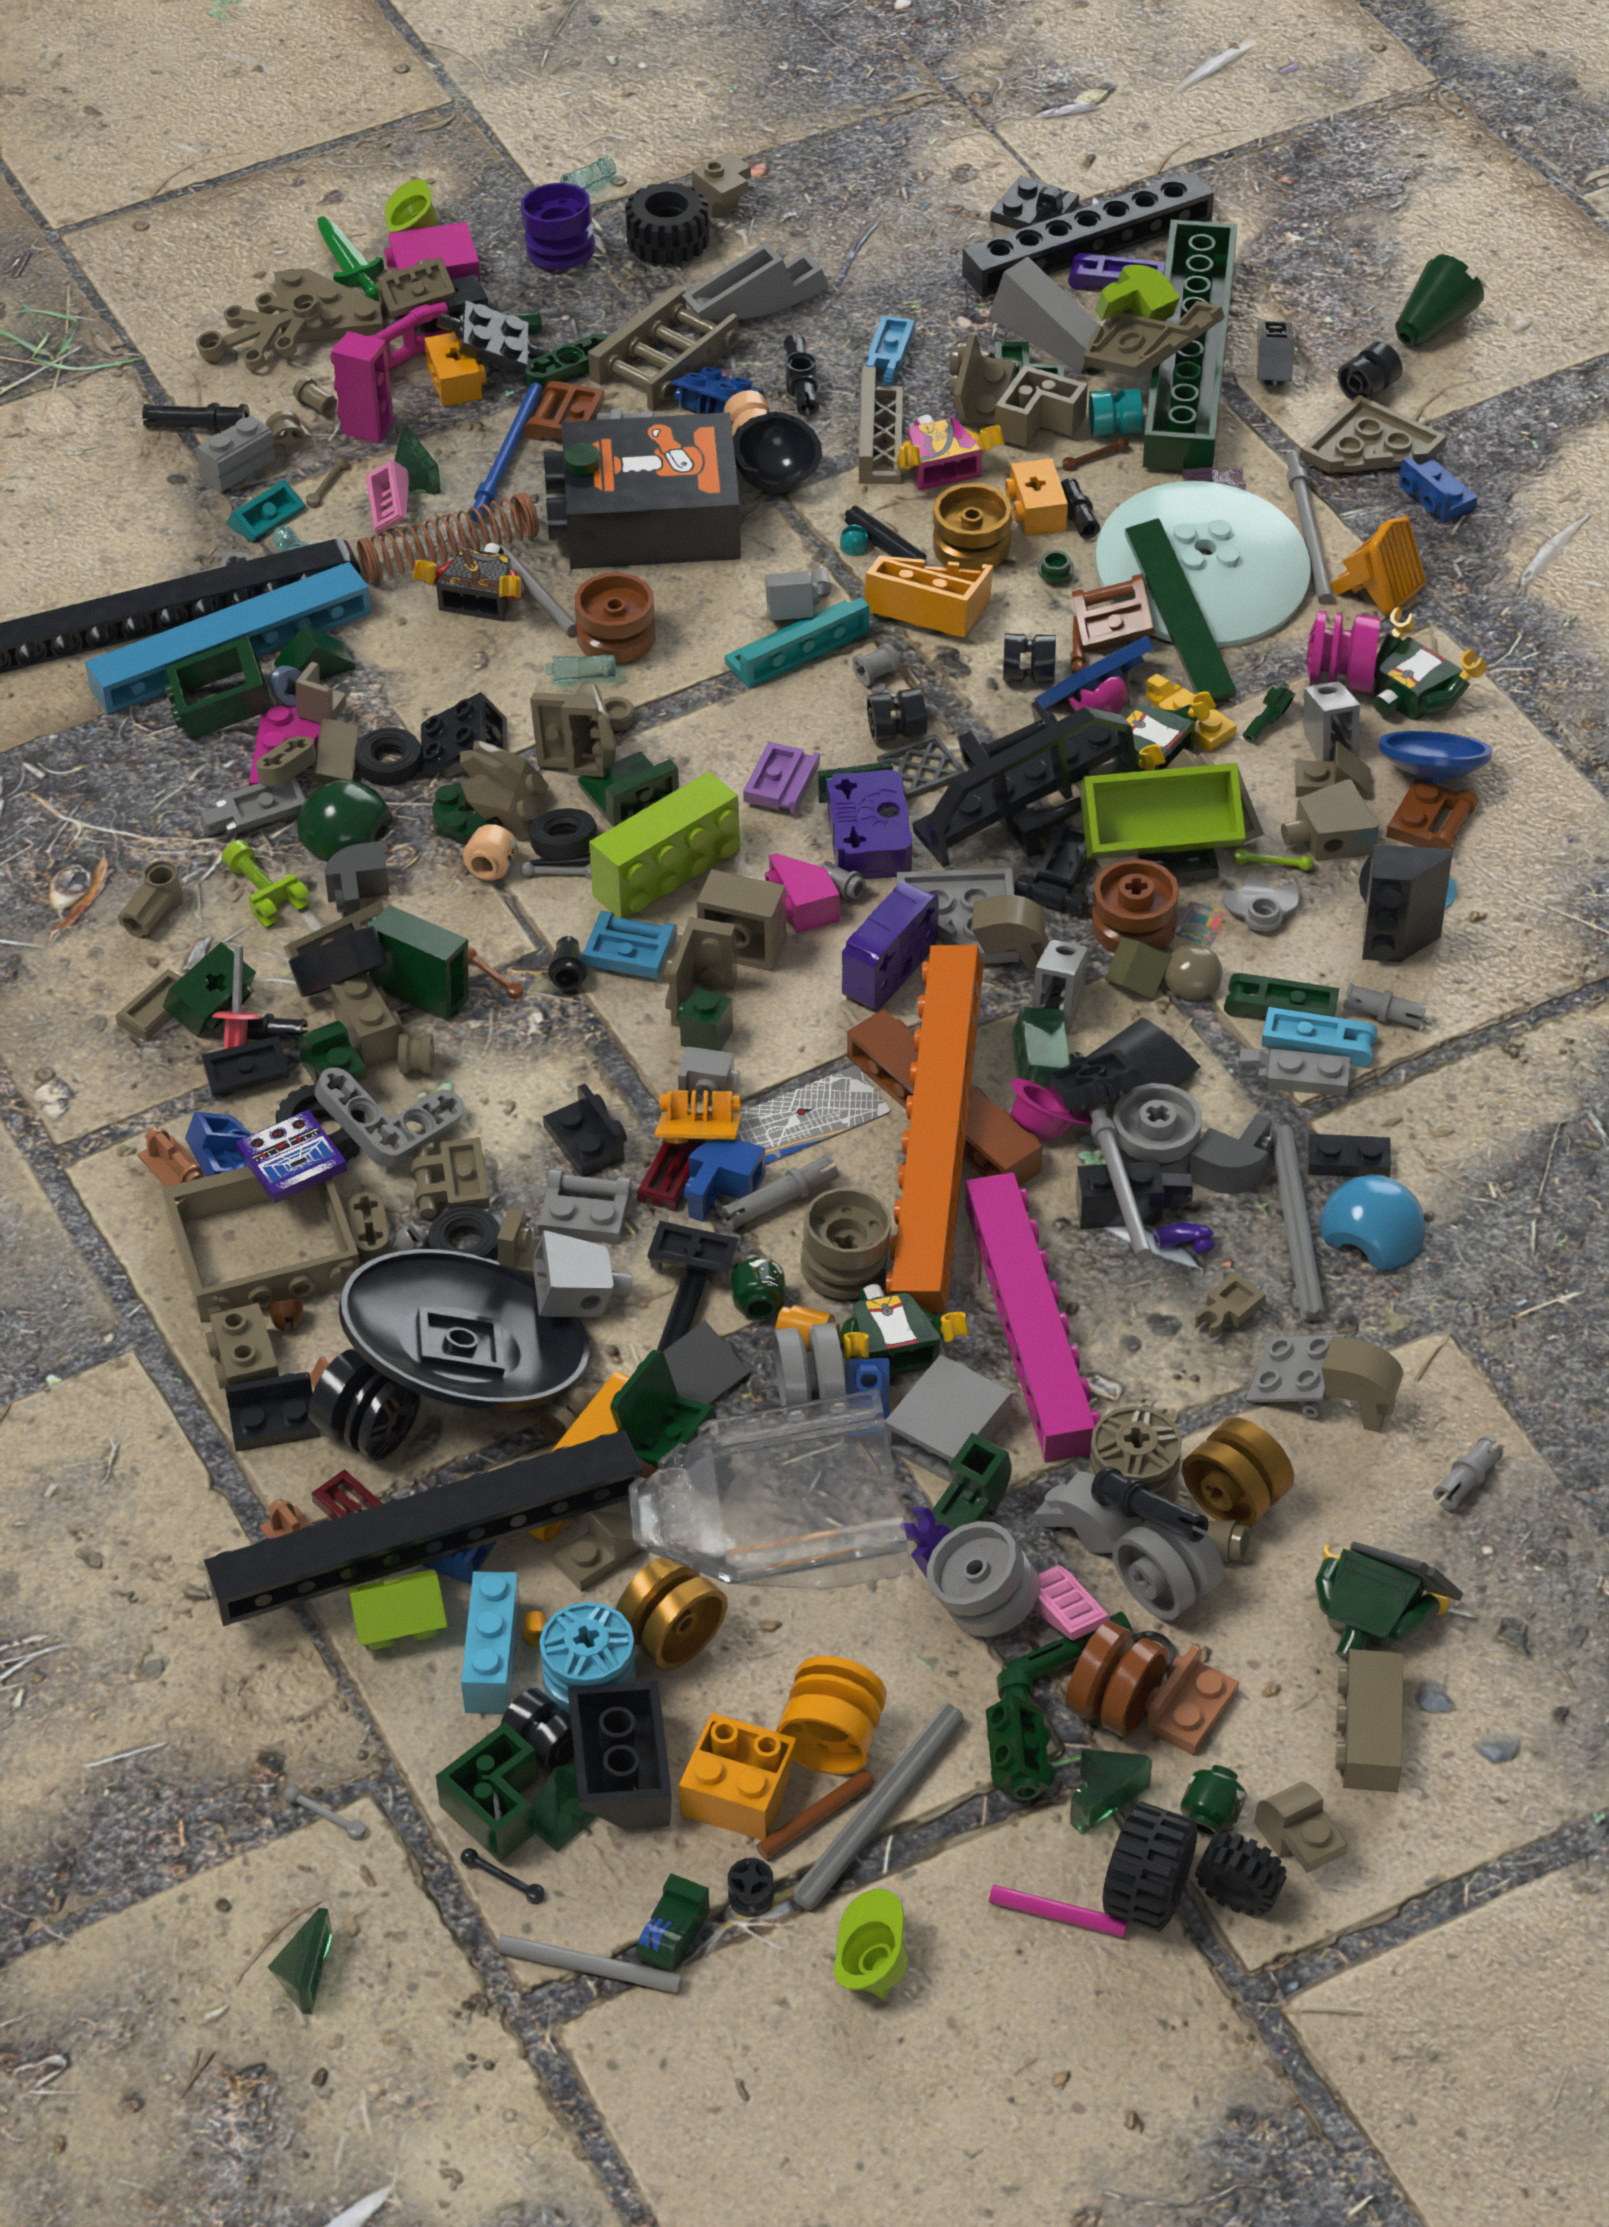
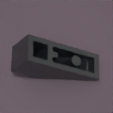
[1257,321,1295,386]

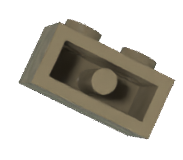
[331,973,403,1069]
[205,1303,279,1389]

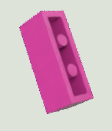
[331,331,394,444]

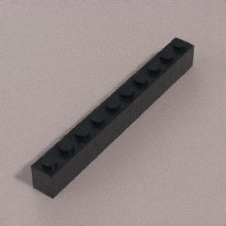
[204,1430,644,1626]

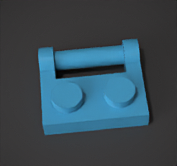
[582,910,677,979]

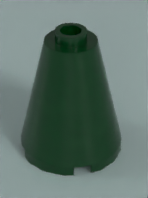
[1395,254,1484,347]

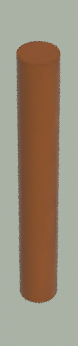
[756,1769,874,1860]

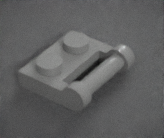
[538,1169,632,1244]

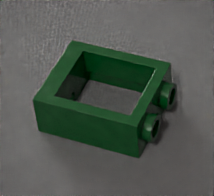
[164,636,273,740]

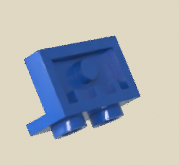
[1399,457,1478,523]

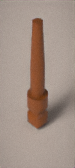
[1070,615,1085,675]

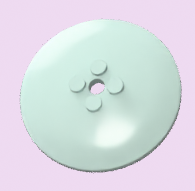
[1095,481,1311,648]

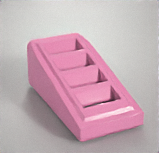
[366,460,409,535]
[1032,1565,1110,1641]

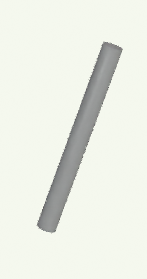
[499,544,577,636]
[497,1934,683,1994]

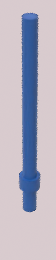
[471,382,543,522]

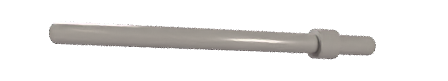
[1286,451,1333,604]
[1089,1102,1153,1262]

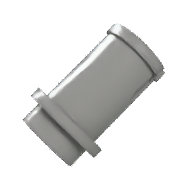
[819,861,866,900]

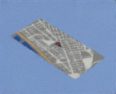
[736,1065,890,1164]

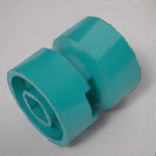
[1088,388,1143,437]

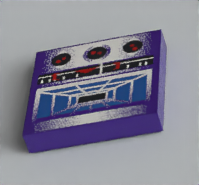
[236,1109,347,1204]

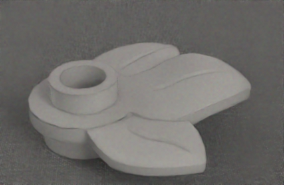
[1223,874,1299,931]

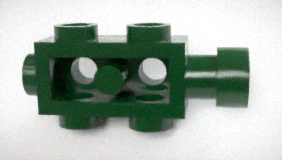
[986,1668,1055,1802]

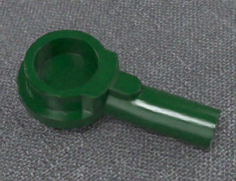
[1243,682,1296,743]

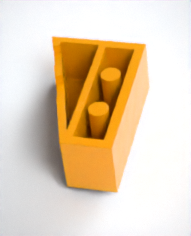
[864,556,994,638]

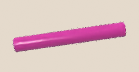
[989,1884,1129,1938]

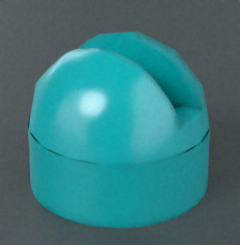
[840,524,868,556]

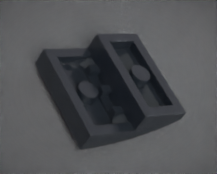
[1086,1017,1201,1088]

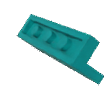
[724,597,870,688]

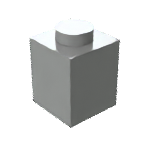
[765,571,819,621]

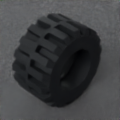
[625,182,709,265]
[1102,1802,1197,1932]

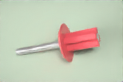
[212,946,261,1049]

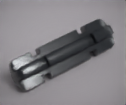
[1014,875,1089,916]

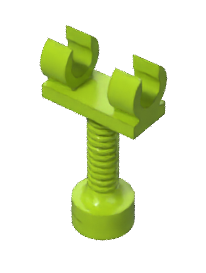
[221,840,311,927]

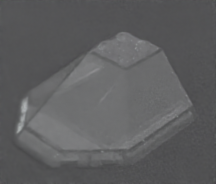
[628,1389,913,1590]

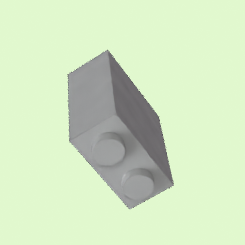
[884,1354,1012,1483]

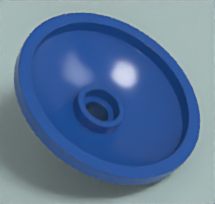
[1379,731,1493,784]

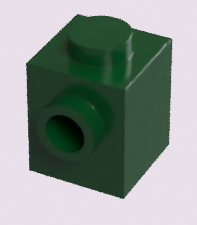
[676,987,733,1051]

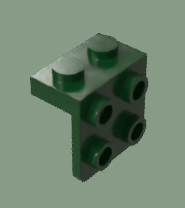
[610,1349,717,1477]

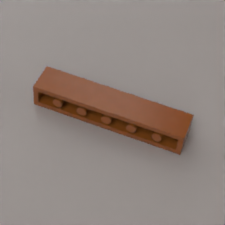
[847,1009,1042,1187]

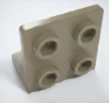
[378,257,456,318]
[950,333,1016,428]
[664,917,737,1026]

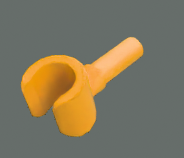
[523,1611,547,1646]

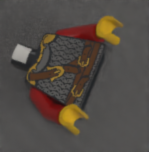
[412,543,525,622]

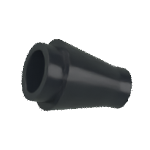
[548,936,587,991]

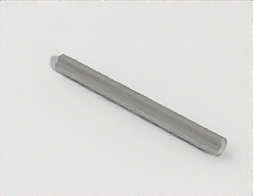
[1270,1125,1324,1322]
[793,1703,963,1910]

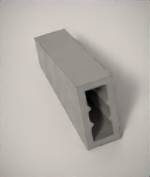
[989,257,1101,373]

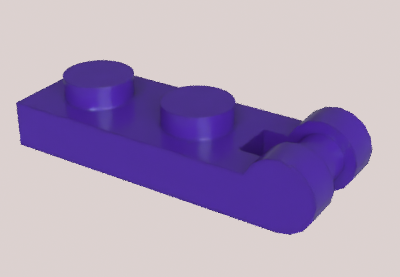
[1068,253,1166,290]

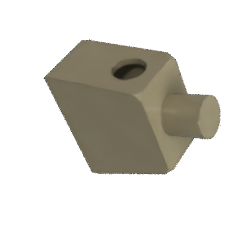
[1281,778,1379,861]

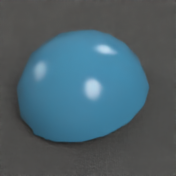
[1319,1174,1425,1270]

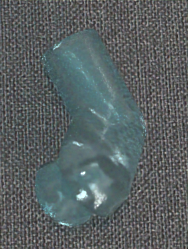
[272,526,319,552]

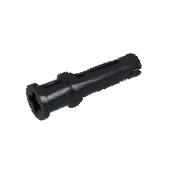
[142,402,250,434]
[1091,1466,1209,1542]

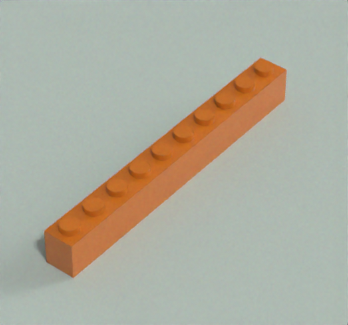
[886,945,984,1312]

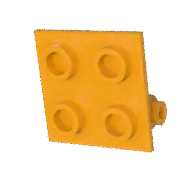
[654,1090,742,1144]

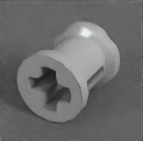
[852,642,900,686]

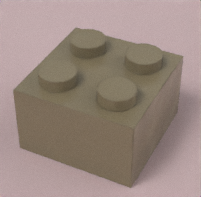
[697,869,787,972]

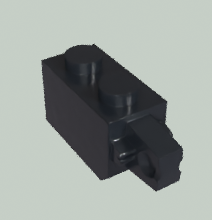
[1076,1161,1193,1229]

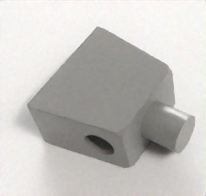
[1303,682,1360,762]
[1031,940,1088,1035]
[532,1230,633,1317]

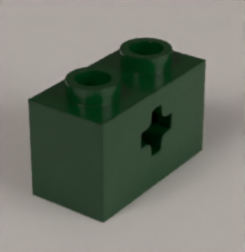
[163,942,256,1038]

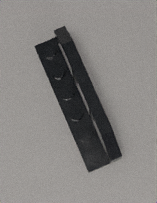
[912,706,1137,868]

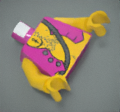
[896,415,1005,491]

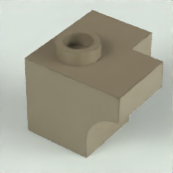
[691,151,751,218]

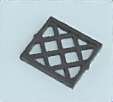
[877,734,966,800]

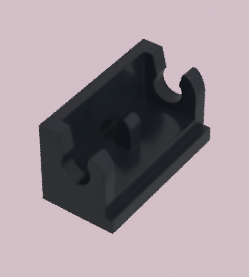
[647,1220,742,1287]

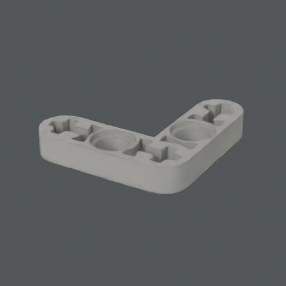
[314,1068,465,1166]

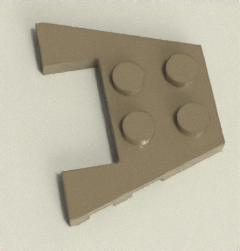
[1083,301,1225,378]

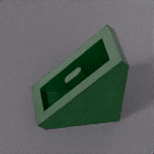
[274,625,355,688]

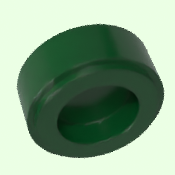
[564,443,600,476]

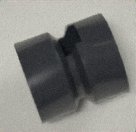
[1337,341,1403,401]
[1003,633,1056,682]
[867,688,927,742]
[500,1688,574,1773]

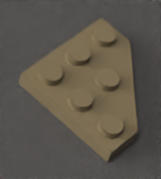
[274,268,384,344]
[1300,395,1447,473]

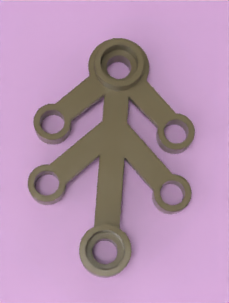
[196,292,324,371]

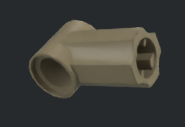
[118,860,183,938]

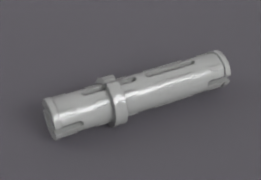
[721,1154,839,1230]

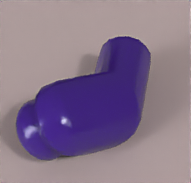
[1153,1222,1215,1254]

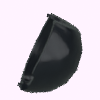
[733,411,822,494]

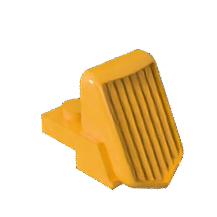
[1330,514,1426,615]

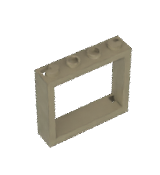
[162,1166,360,1323]

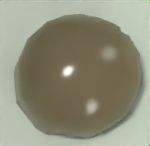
[1163,943,1223,1001]

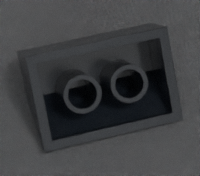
[1362,844,1452,962]
[567,1681,672,1830]

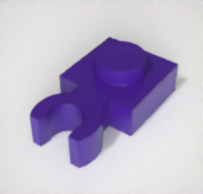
[899,1508,951,1578]

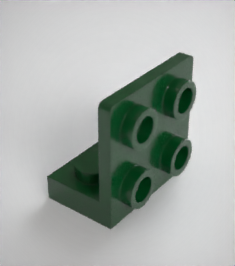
[578,752,679,827]

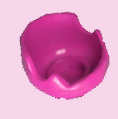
[1069,676,1128,714]

